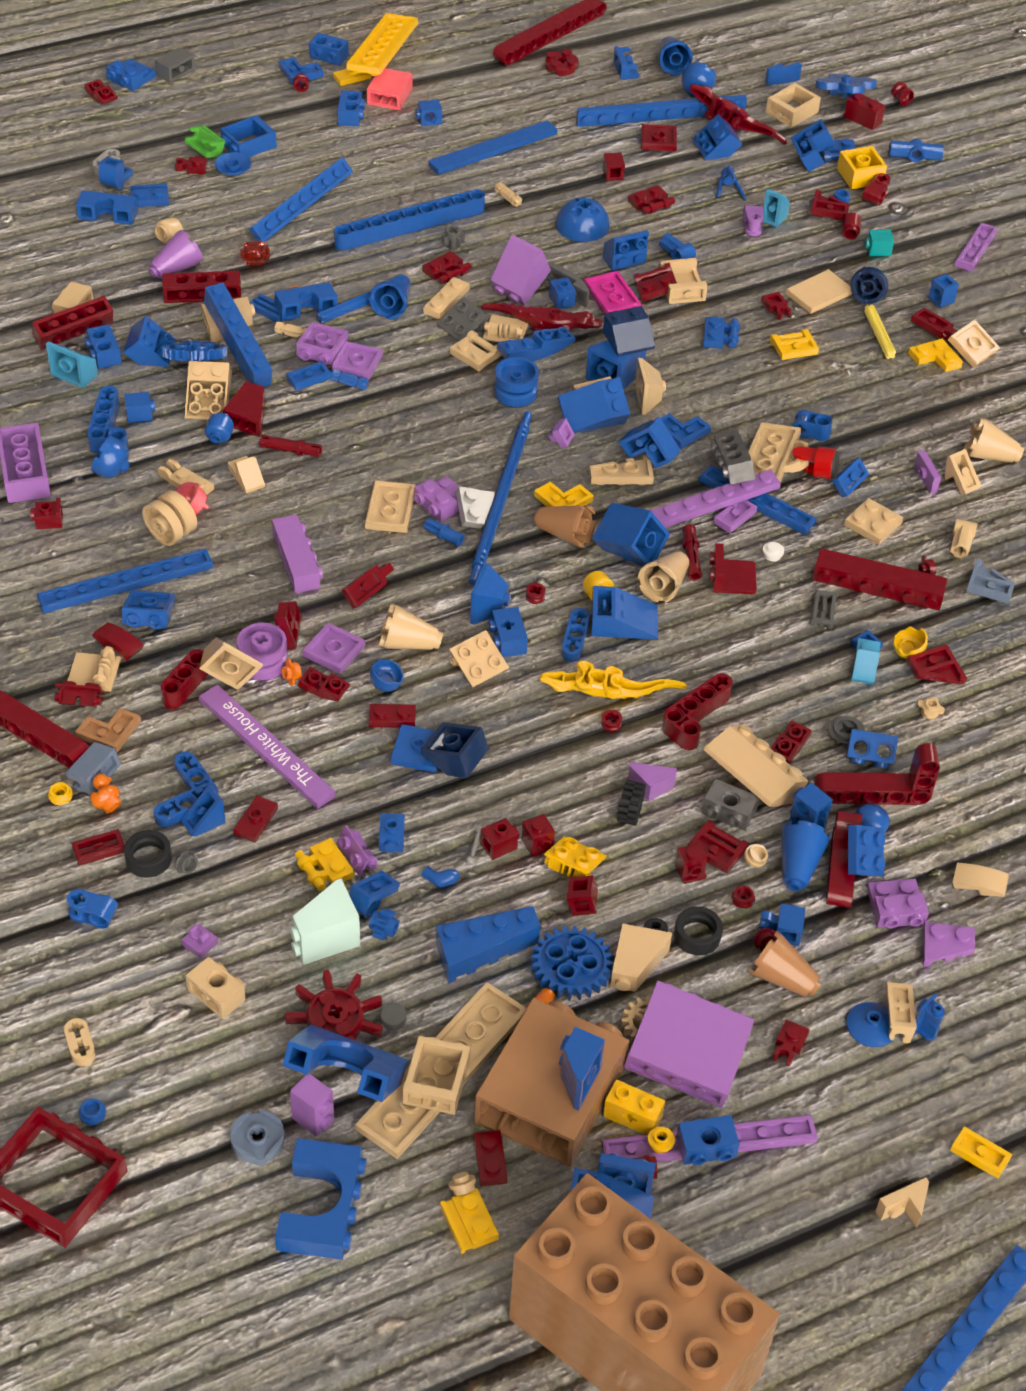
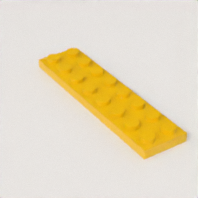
[347,13,418,76]

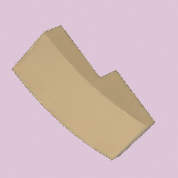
[953,863,1009,897]

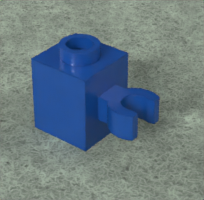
[759,903,806,946]

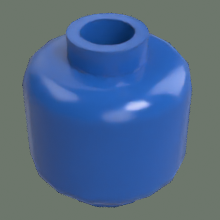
[205,412,234,444]

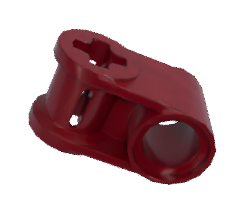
[862,173,891,206]

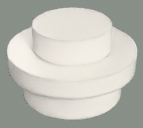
[763,542,784,562]

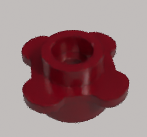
[918,556,936,575]

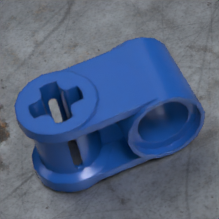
[792,410,832,441]
[67,889,118,929]

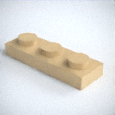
[423,277,470,320]

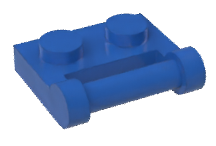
[820,138,856,162]

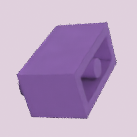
[290,1074,334,1137]

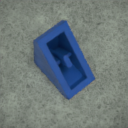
[181,785,226,837]

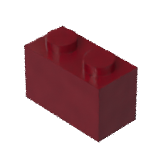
[844,93,886,130]

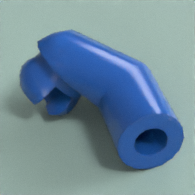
[422,866,460,888]

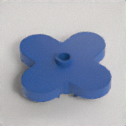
[815,74,877,98]

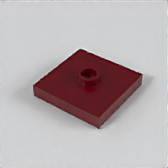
[641,124,677,151]

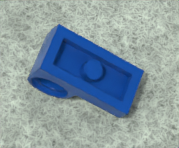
[349,871,400,918]

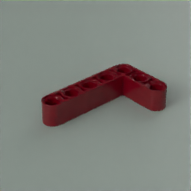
[814,743,940,805]

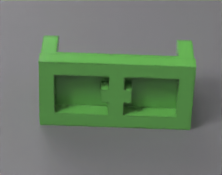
[184,125,225,158]

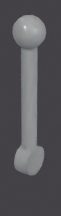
[466,825,484,866]

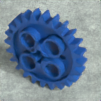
[162,340,227,362]
[531,926,614,1001]

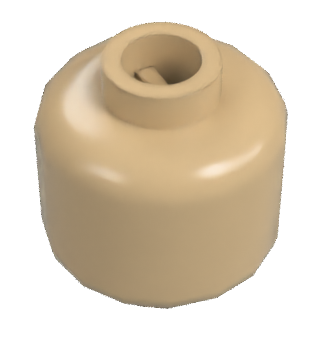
[155,217,183,244]

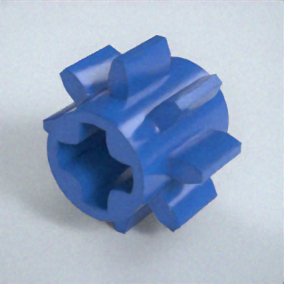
[369,908,400,941]

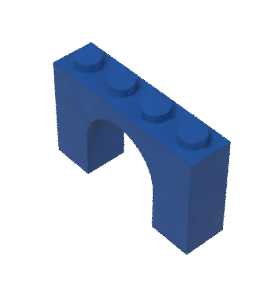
[282,1025,408,1102]
[275,1138,367,1260]

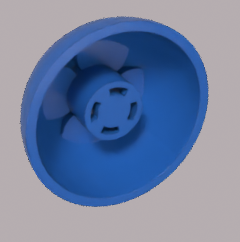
[555,197,610,242]

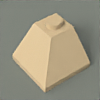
[635,358,666,415]
[199,637,263,690]

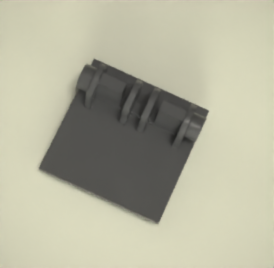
[436,297,488,342]

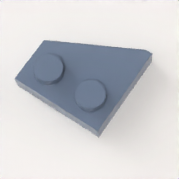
[966,558,1015,604]

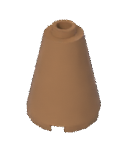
[534,505,596,548]
[748,931,821,997]

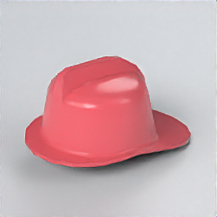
[176,482,209,515]

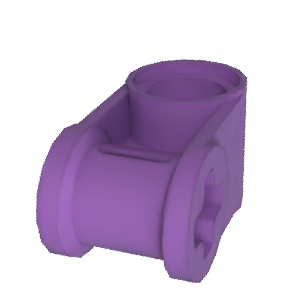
[743,205,764,236]

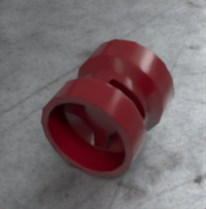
[891,81,914,105]

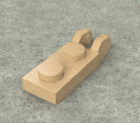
[157,459,214,495]

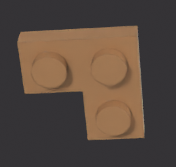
[75,708,141,753]

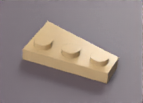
[590,455,654,485]

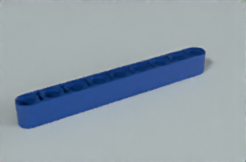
[334,189,485,250]

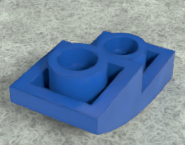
[765,62,802,85]

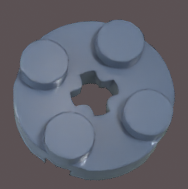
[231,1110,285,1166]

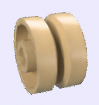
[142,490,197,546]

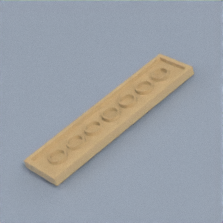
[355,982,527,1159]

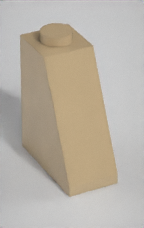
[201,297,255,343]
[610,924,672,992]

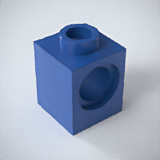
[415,99,442,126]
[928,274,959,308]

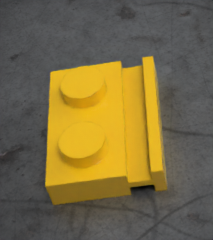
[440,1188,499,1254]

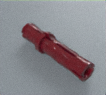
[259,434,323,458]
[682,524,702,581]

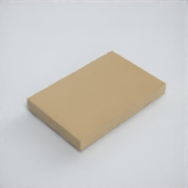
[786,269,853,314]
[365,480,416,533]

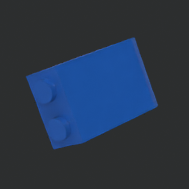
[585,340,646,390]
[592,503,670,567]

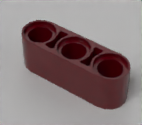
[161,649,208,709]

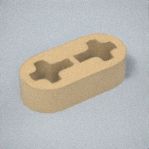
[64,1018,95,1067]

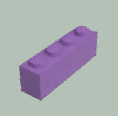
[272,514,323,594]

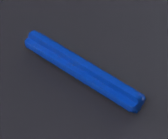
[317,290,372,324]

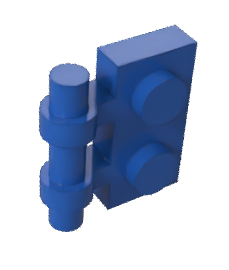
[703,316,740,349]

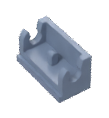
[66,742,121,796]

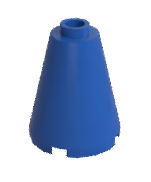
[659,36,693,75]
[369,274,411,319]
[781,820,830,891]

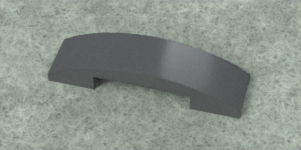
[542,262,590,307]

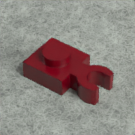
[175,156,208,174]
[761,292,791,320]
[773,1019,810,1067]

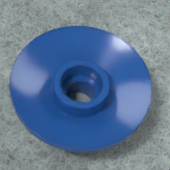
[215,152,251,175]
[846,1002,896,1047]

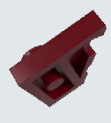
[810,190,850,220]
[906,644,967,684]

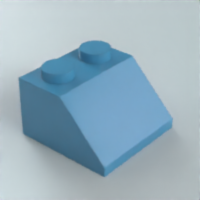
[46,341,98,388]

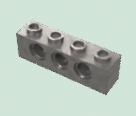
[711,428,755,485]

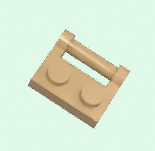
[450,330,501,371]

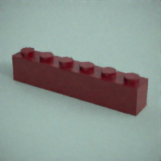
[812,548,948,611]

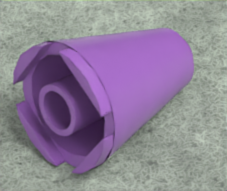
[149,230,203,279]

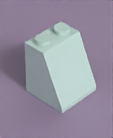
[290,879,360,965]

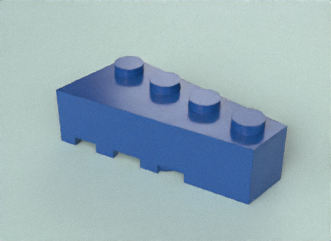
[436,906,540,984]

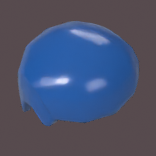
[369,659,404,692]
[855,804,890,834]

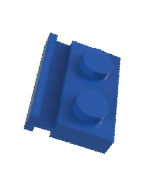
[130,183,169,207]

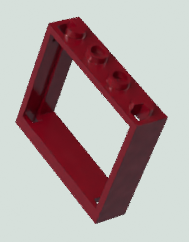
[0,1107,128,1248]

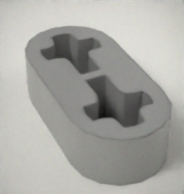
[92,149,121,175]

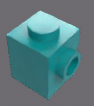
[864,230,894,256]

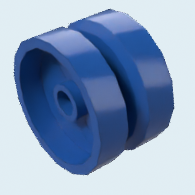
[494,357,539,407]

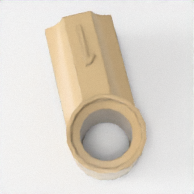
[950,519,978,559]

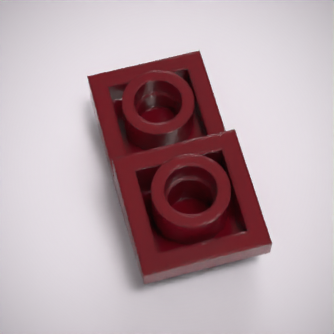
[84,79,118,105]
[92,622,144,661]
[297,666,351,702]
[770,720,812,763]

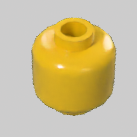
[582,571,614,600]

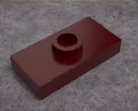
[233,795,278,843]

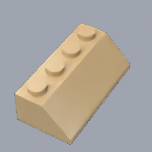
[704,724,808,807]

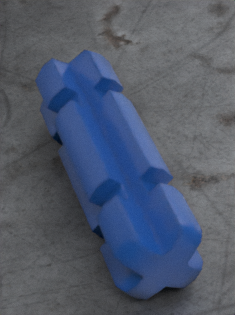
[331,369,369,390]

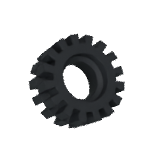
[617,780,646,826]

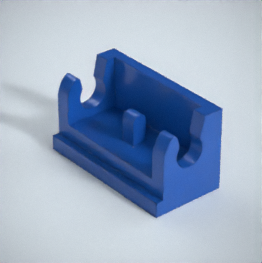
[613,46,639,80]

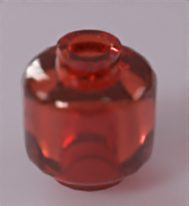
[240,240,270,266]

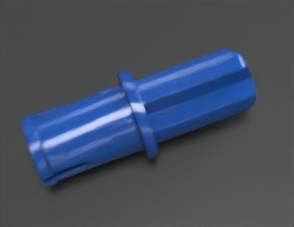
[423,518,465,547]

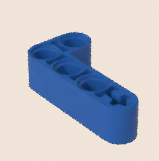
[87,386,129,454]

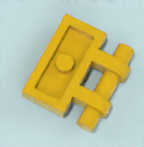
[294,838,355,891]

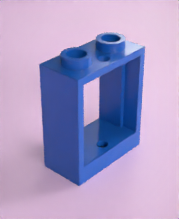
[220,115,277,157]

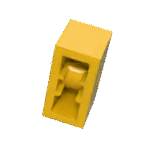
[603,1079,665,1135]

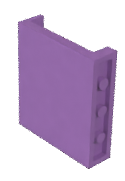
[624,981,754,1108]

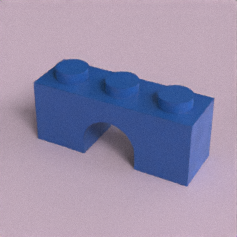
[76,190,138,225]
[274,282,337,321]

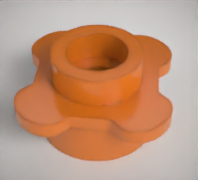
[282,659,301,686]

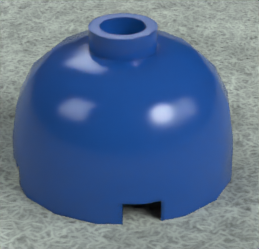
[682,62,716,97]
[91,435,131,478]

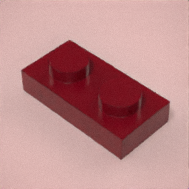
[369,704,416,728]
[474,1130,508,1186]

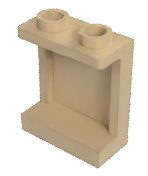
[658,258,707,304]

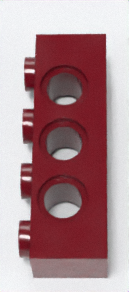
[162,271,241,303]
[32,295,113,350]

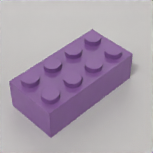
[0,423,51,503]

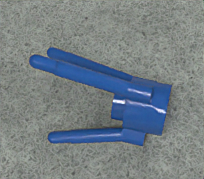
[717,166,746,200]

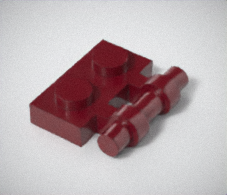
[628,185,675,214]
[422,251,472,284]

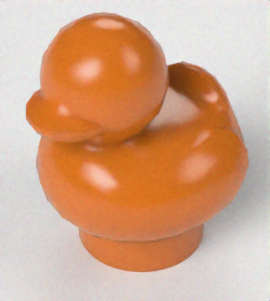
[90,774,122,814]

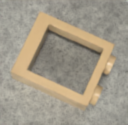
[766,83,821,128]
[403,1036,471,1115]

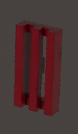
[71,829,125,866]

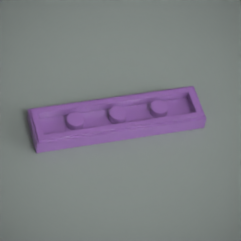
[955,223,998,272]

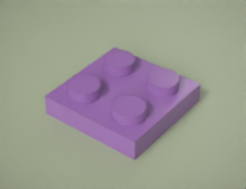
[332,341,383,380]
[303,623,365,674]

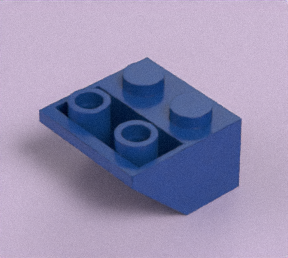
[693,114,743,160]
[603,230,649,271]
[123,316,176,367]

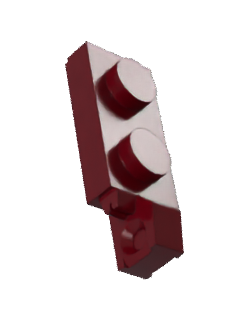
[911,308,957,344]
[341,563,394,608]

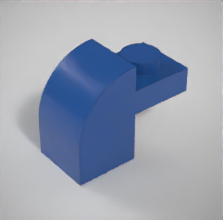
[99,157,133,190]

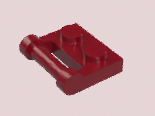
[633,263,677,301]
[687,820,751,874]

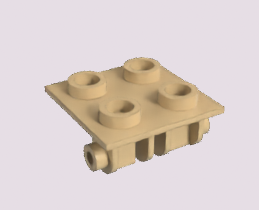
[483,315,529,342]
[449,630,509,688]
[67,646,121,692]

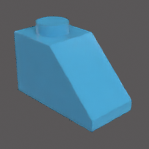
[763,189,790,227]

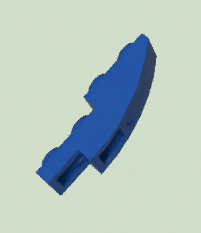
[497,327,575,362]

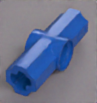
[888,139,944,162]

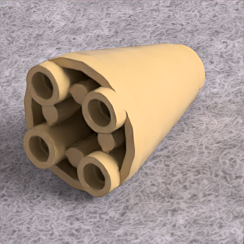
[963,418,1024,463]
[379,603,443,650]

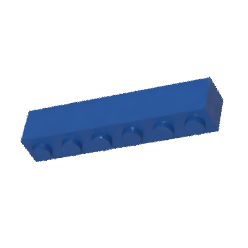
[204,283,273,387]

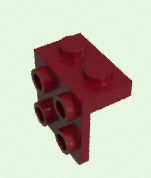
[709,543,757,595]

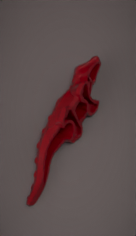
[689,84,787,145]
[481,302,603,331]

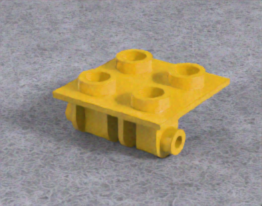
[544,836,607,878]

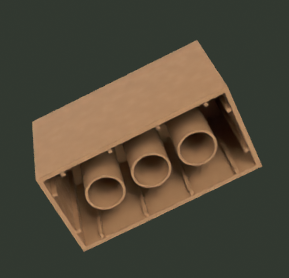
[509,1173,780,1391]

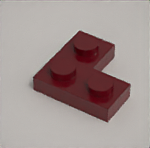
[274,601,302,650]

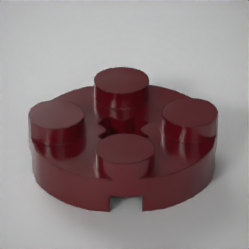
[545,49,579,76]

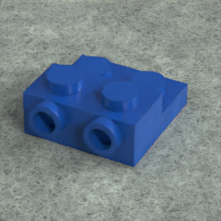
[106,59,156,91]
[122,590,176,629]

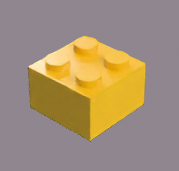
[837,146,887,189]

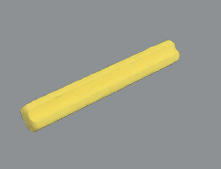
[864,305,896,359]

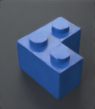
[790,119,835,172]
[619,417,681,469]

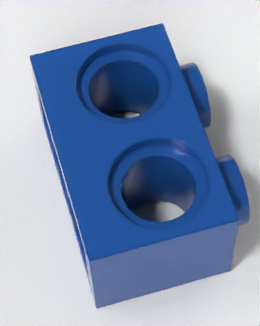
[309,33,349,66]
[338,90,365,126]
[84,324,122,369]
[846,729,899,769]
[789,782,833,829]

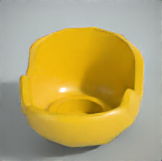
[893,626,928,659]

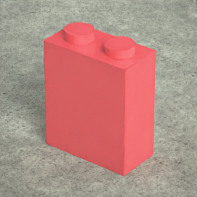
[367,68,413,110]

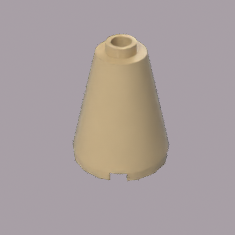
[638,551,689,602]

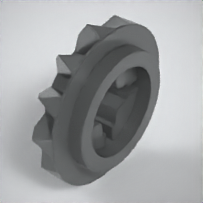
[828,716,865,747]

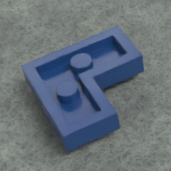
[279,57,324,84]
[661,413,711,449]

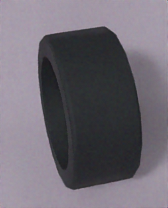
[124,830,172,878]
[674,906,723,956]

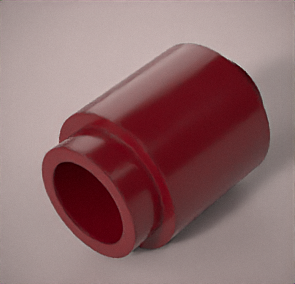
[842,212,861,240]

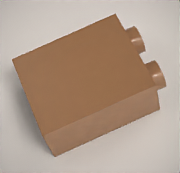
[475,998,629,1167]

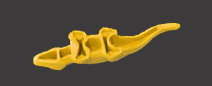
[540,661,687,699]

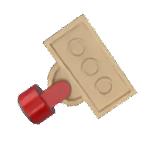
[748,422,840,483]

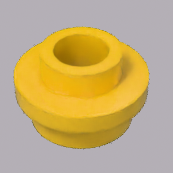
[48,782,73,805]
[648,1127,675,1154]

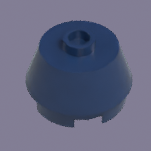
[851,267,888,304]

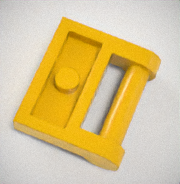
[769,329,819,360]

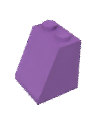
[491,235,551,306]

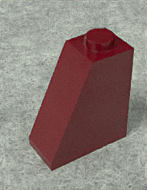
[223,381,265,437]

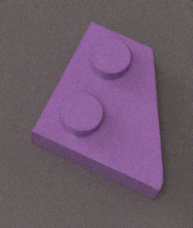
[923,921,975,967]

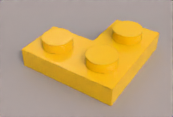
[908,339,963,372]
[534,481,594,507]

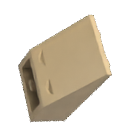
[185,361,232,420]

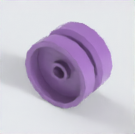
[236,623,288,680]

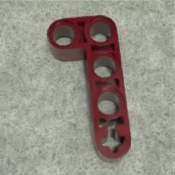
[662,673,733,751]
[826,810,862,908]

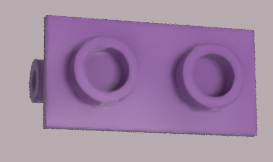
[337,825,378,877]

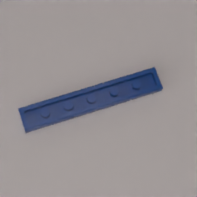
[699,465,817,535]

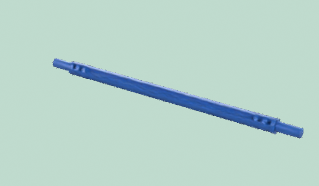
[469,411,532,585]

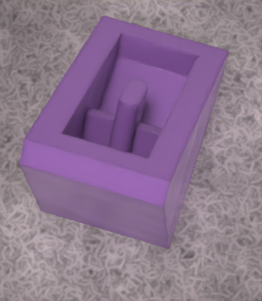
[628,762,677,802]

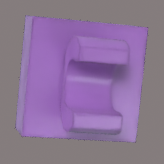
[548,418,575,448]
[182,924,218,959]

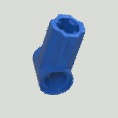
[659,233,696,260]

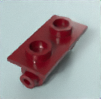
[55,681,105,708]

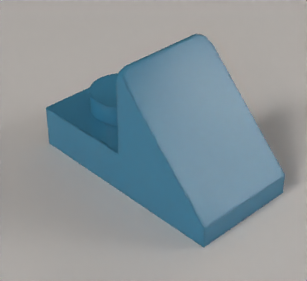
[851,638,881,685]

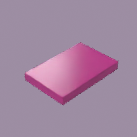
[583,271,642,314]

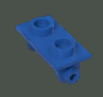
[912,993,945,1041]

